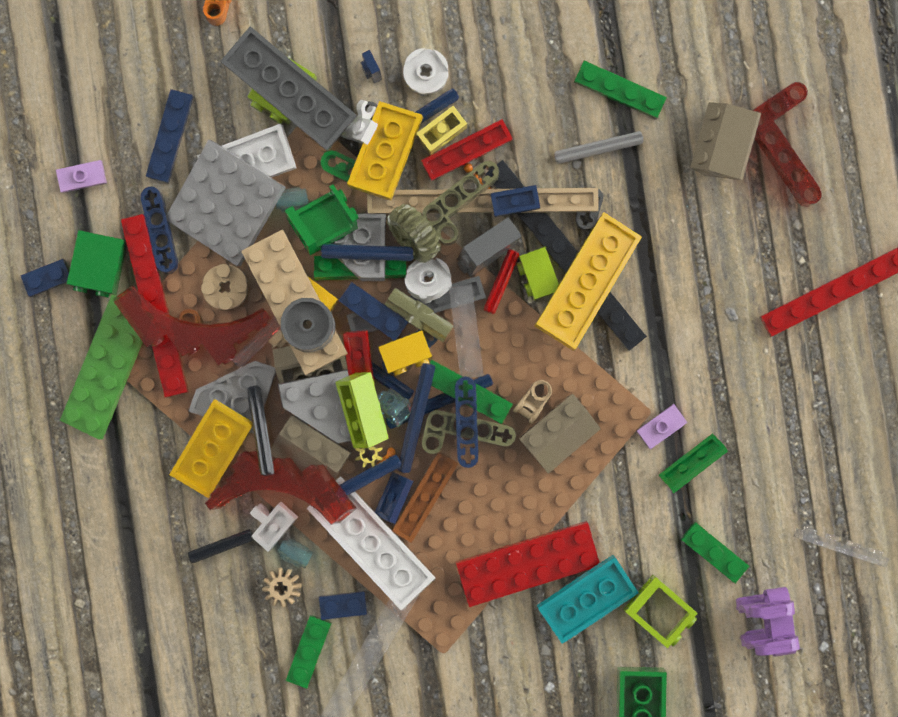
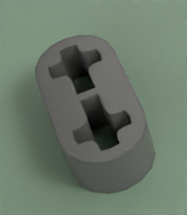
[575,187,603,230]

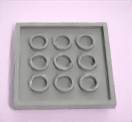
[166,140,286,266]

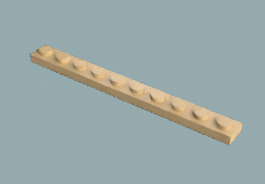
[367,188,598,214]

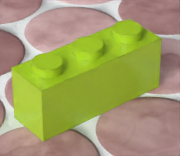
[335,372,389,448]

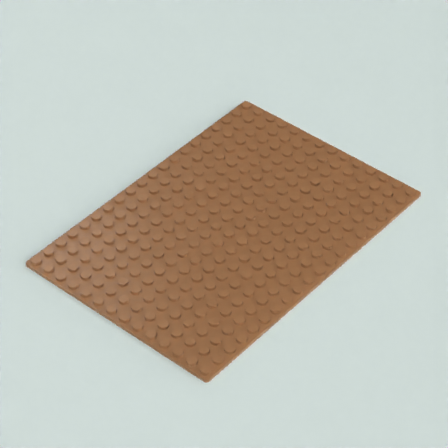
[127,127,651,653]

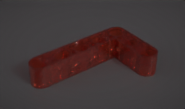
[753,82,822,207]

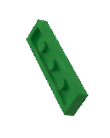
[574,60,667,120]
[314,256,406,281]
[430,359,513,424]

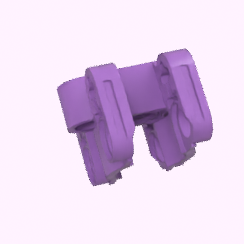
[736,587,800,657]

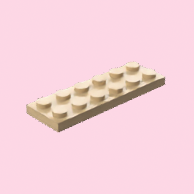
[241,229,348,376]

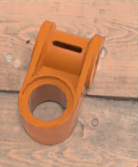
[203,0,232,26]

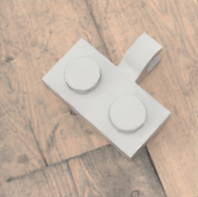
[341,100,378,145]
[250,502,298,552]

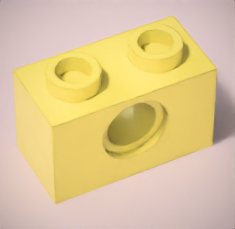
[416,106,467,155]

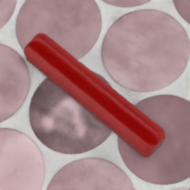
[484,249,519,314]

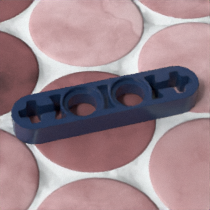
[140,186,178,274]
[455,376,478,468]

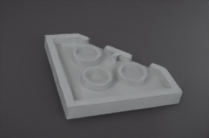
[332,214,386,281]
[189,361,276,434]
[278,370,351,443]

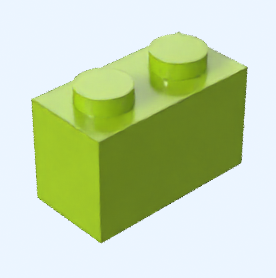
[516,247,559,301]

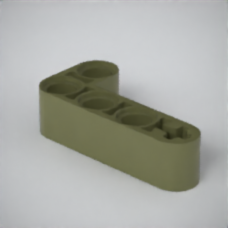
[423,161,499,246]
[422,410,516,454]

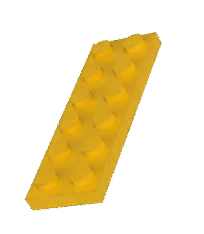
[534,212,642,351]

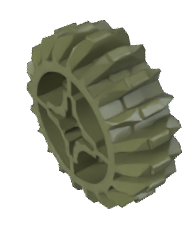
[387,204,441,263]

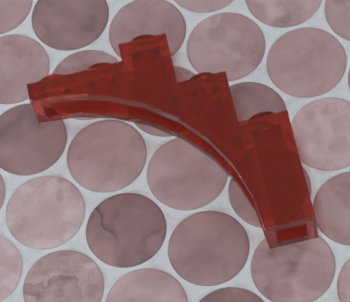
[113,285,271,366]
[205,451,357,525]

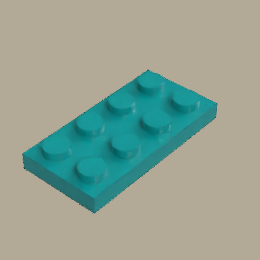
[536,555,638,644]

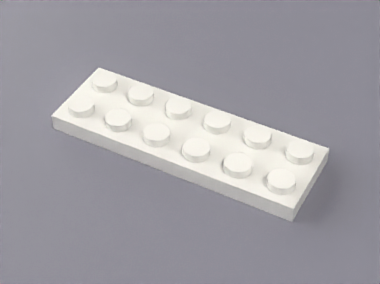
[307,477,436,611]

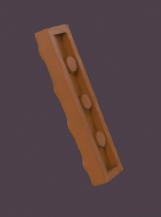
[392,452,458,543]

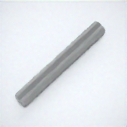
[554,131,644,164]

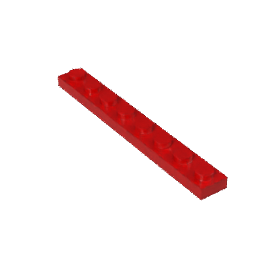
[121,214,189,398]
[760,247,898,337]

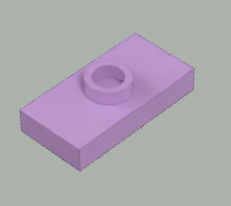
[56,160,107,193]
[636,404,687,449]

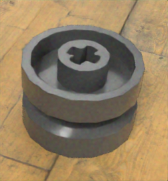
[281,298,335,353]

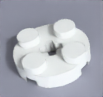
[403,48,448,96]
[405,258,452,303]

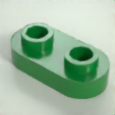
[321,150,356,183]

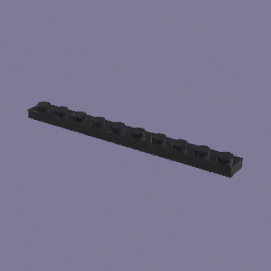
[485,160,647,351]

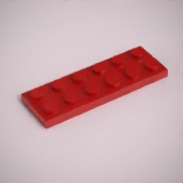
[455,521,600,607]

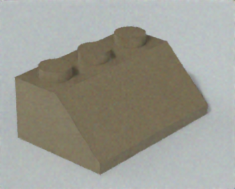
[690,102,761,180]
[273,335,348,384]
[518,394,601,473]
[271,415,352,490]

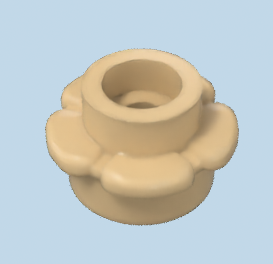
[268,329,287,349]

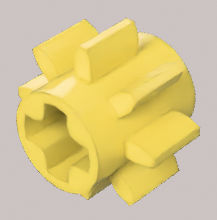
[355,445,383,468]

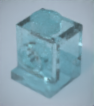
[377,388,412,427]

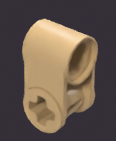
[513,380,552,424]

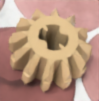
[262,567,302,607]

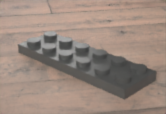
[220,26,357,151]

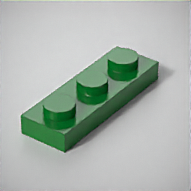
[659,433,728,493]
[681,522,749,584]
[285,615,332,689]

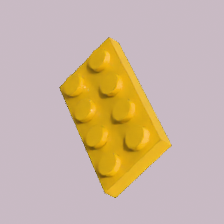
[347,101,423,201]
[169,399,253,499]

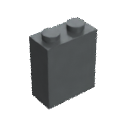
[457,217,522,277]

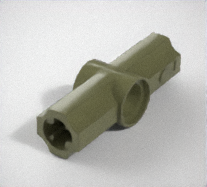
[385,288,453,342]

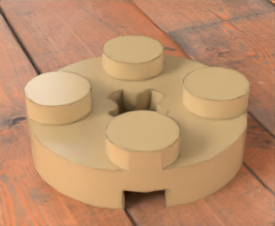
[201,264,248,310]

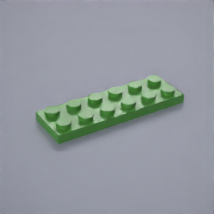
[60,295,155,440]

